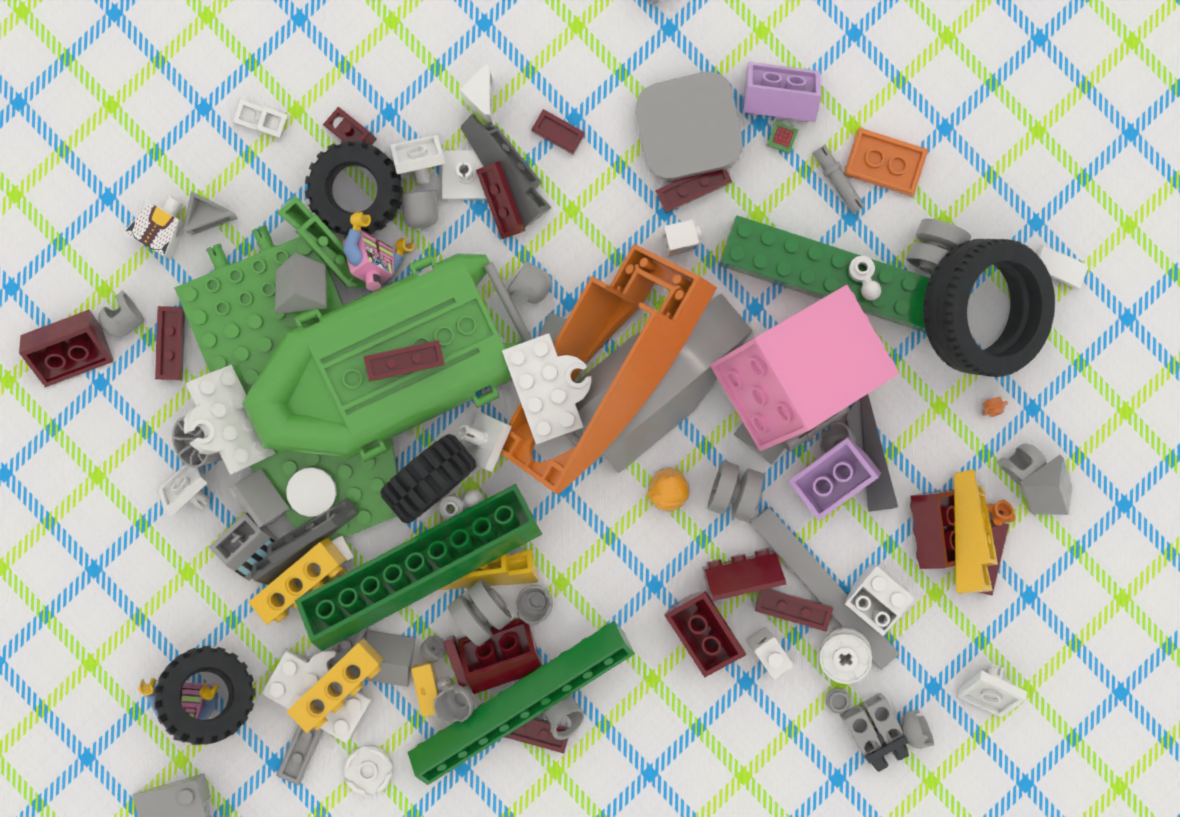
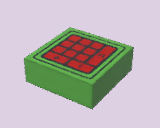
[767,121,799,154]

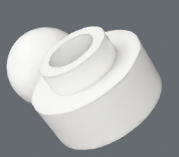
[848,256,881,300]
[439,490,483,520]

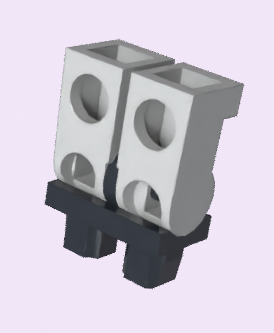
[840,693,909,772]

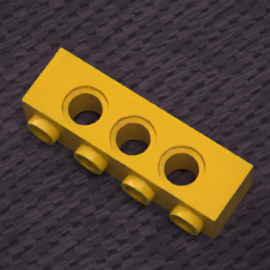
[248,537,346,625]
[286,638,384,733]

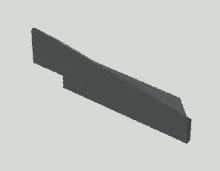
[461,114,551,228]
[844,394,898,512]
[251,498,359,585]

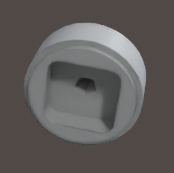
[420,636,446,662]

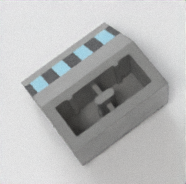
[209,512,278,581]

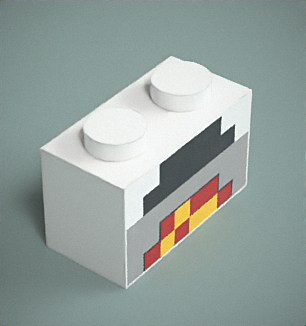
[662,219,702,257]

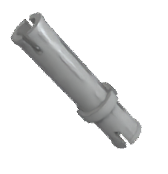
[812,144,865,214]
[782,407,850,452]

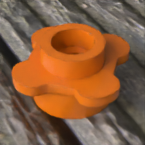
[982,397,1008,417]
[988,500,1015,526]

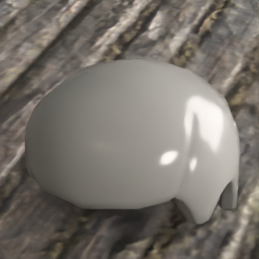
[820,422,857,455]
[516,585,553,624]
[434,685,474,724]
[901,710,934,749]

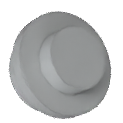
[825,688,851,713]

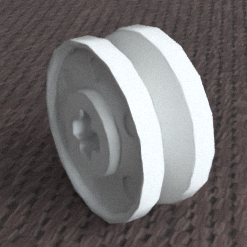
[819,627,872,684]

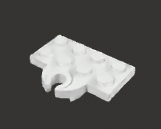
[502,333,592,445]
[183,365,275,475]
[261,650,373,743]

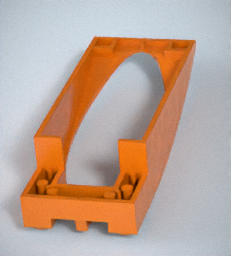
[501,244,717,494]

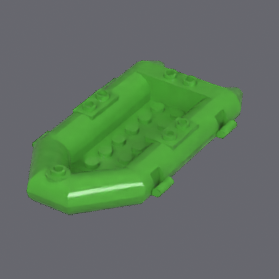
[242,253,521,462]

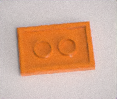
[844,128,928,197]

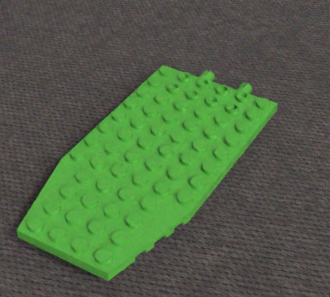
[174,225,397,541]

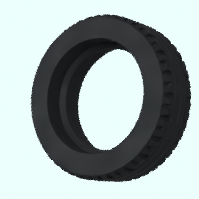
[923,239,1055,377]

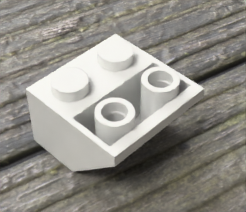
[844,563,915,636]

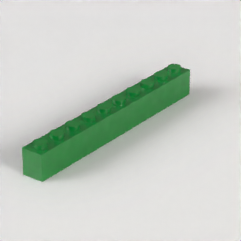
[408,621,635,785]

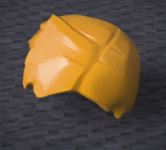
[646,467,690,511]

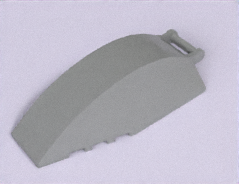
[565,294,752,473]

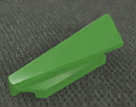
[277,196,366,288]

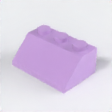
[743,62,821,122]
[788,437,881,521]

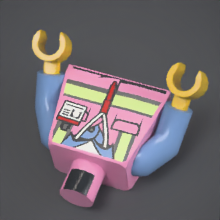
[343,212,415,291]
[138,678,219,741]

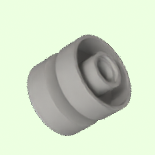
[906,219,971,274]
[172,416,223,468]
[707,460,764,522]
[447,579,513,647]

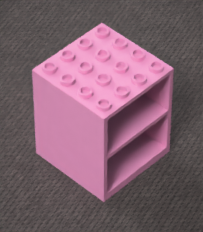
[710,285,899,451]

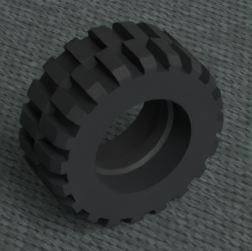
[305,140,403,235]
[380,434,477,524]
[154,646,256,745]

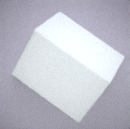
[460,65,493,125]

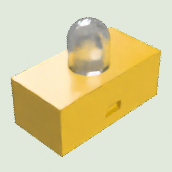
[411,661,454,717]

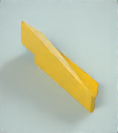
[954,469,998,594]
[439,549,538,590]

